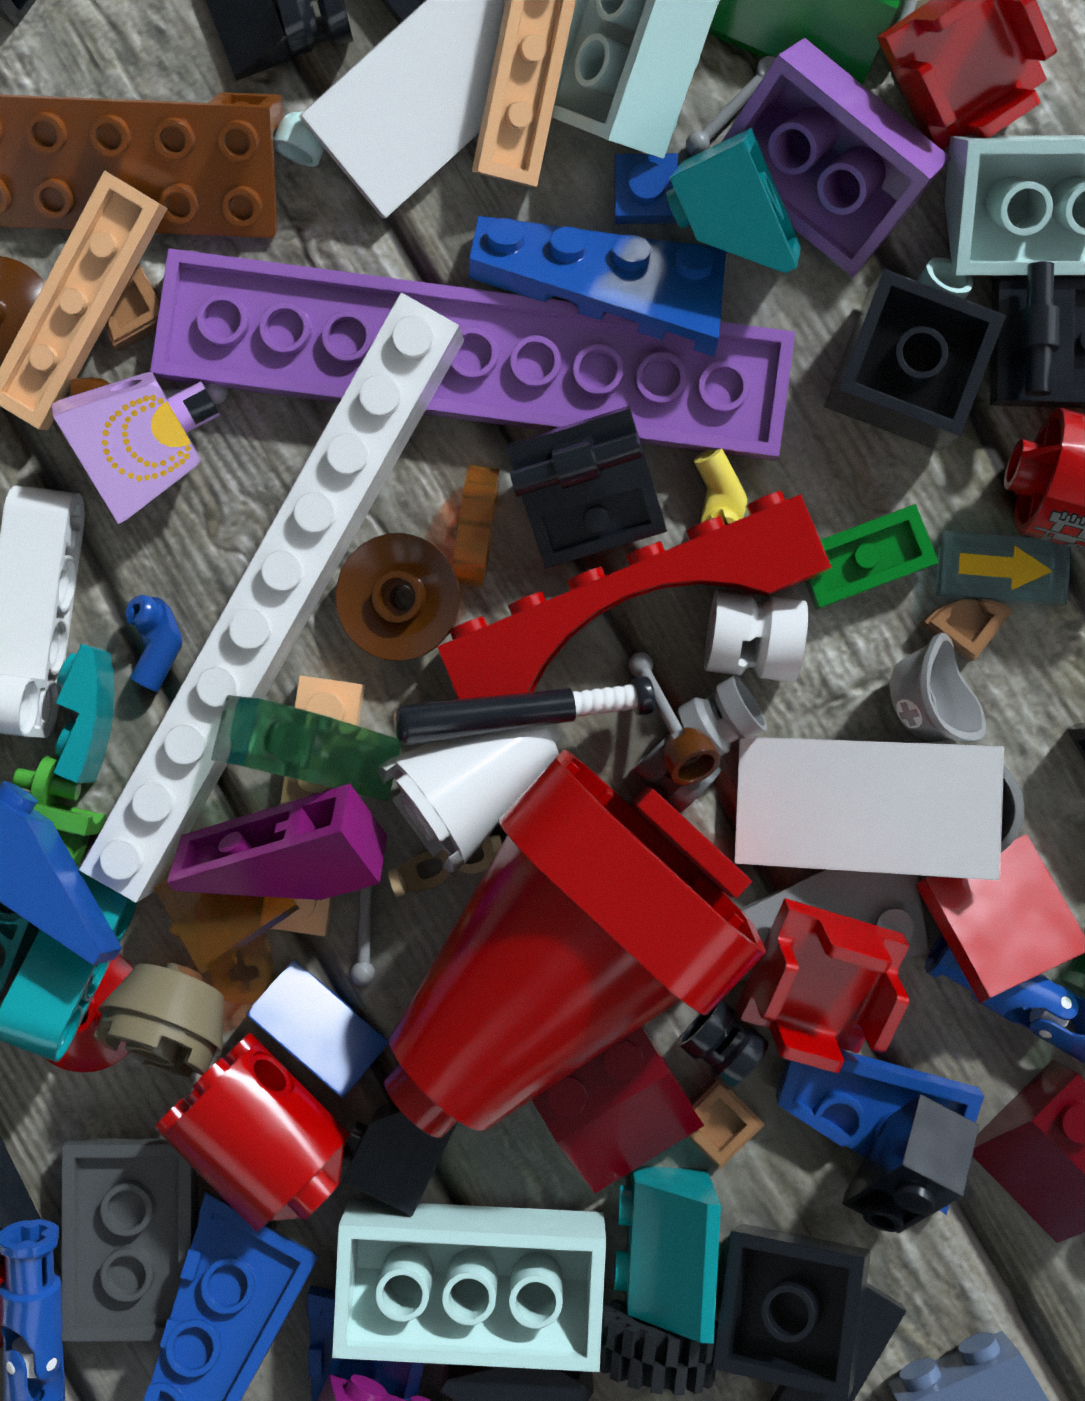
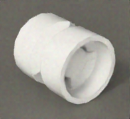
[704,589,808,683]

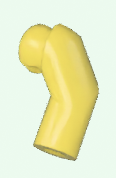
[694,448,747,525]

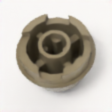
[93,963,224,1078]

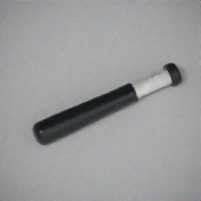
[394,676,655,746]

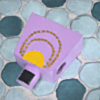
[51,372,220,524]

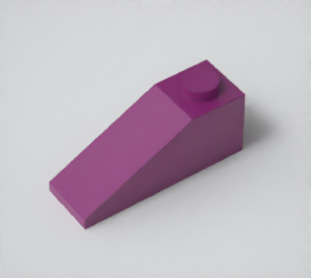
[167,784,388,900]

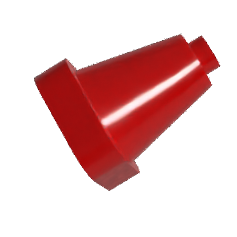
[384,749,766,1138]

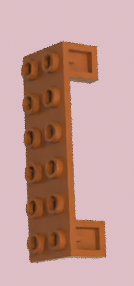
[0,92,283,238]

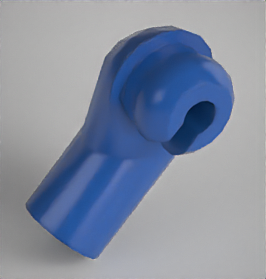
[125,595,182,692]

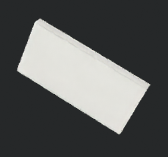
[298,0,506,218]
[735,737,1004,880]

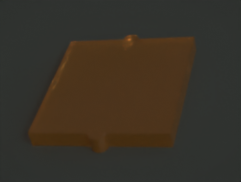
[154,878,300,974]

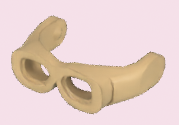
[388,834,503,897]

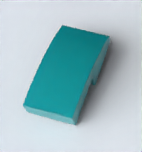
[54,643,115,783]

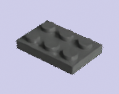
[62,1138,197,1342]

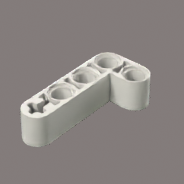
[0,485,85,738]

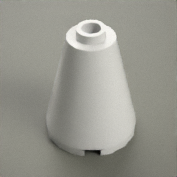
[377,724,561,872]

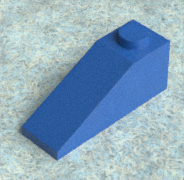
[0,781,122,965]

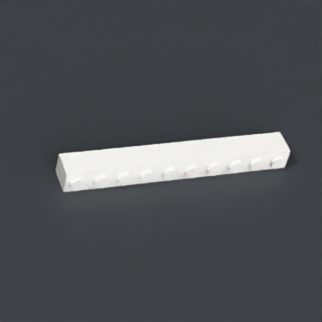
[79,292,464,903]

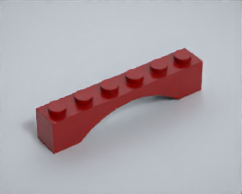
[437,491,831,699]

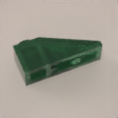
[211,695,402,801]

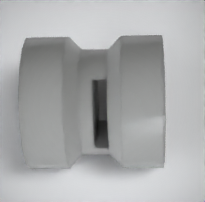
[678,675,767,757]

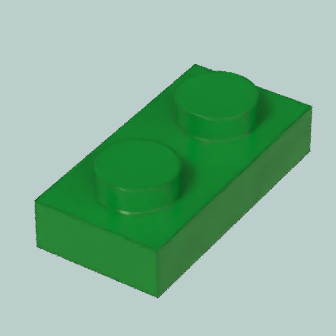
[805,504,939,610]

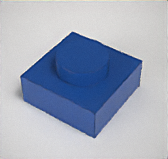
[614,153,678,224]

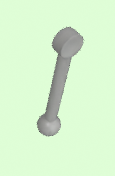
[686,56,776,156]
[350,886,375,986]

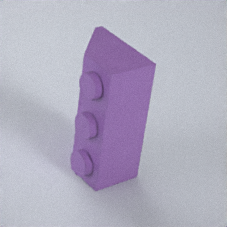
[722,38,951,278]

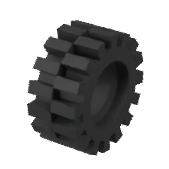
[600,1299,719,1395]

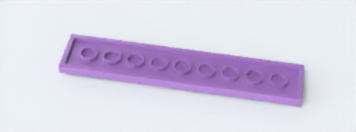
[150,248,795,461]

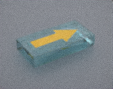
[935,531,1071,606]

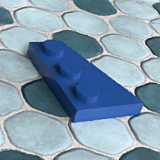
[775,1049,984,1215]

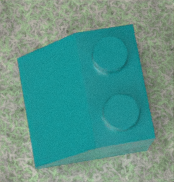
[666,127,801,273]
[614,1166,721,1344]

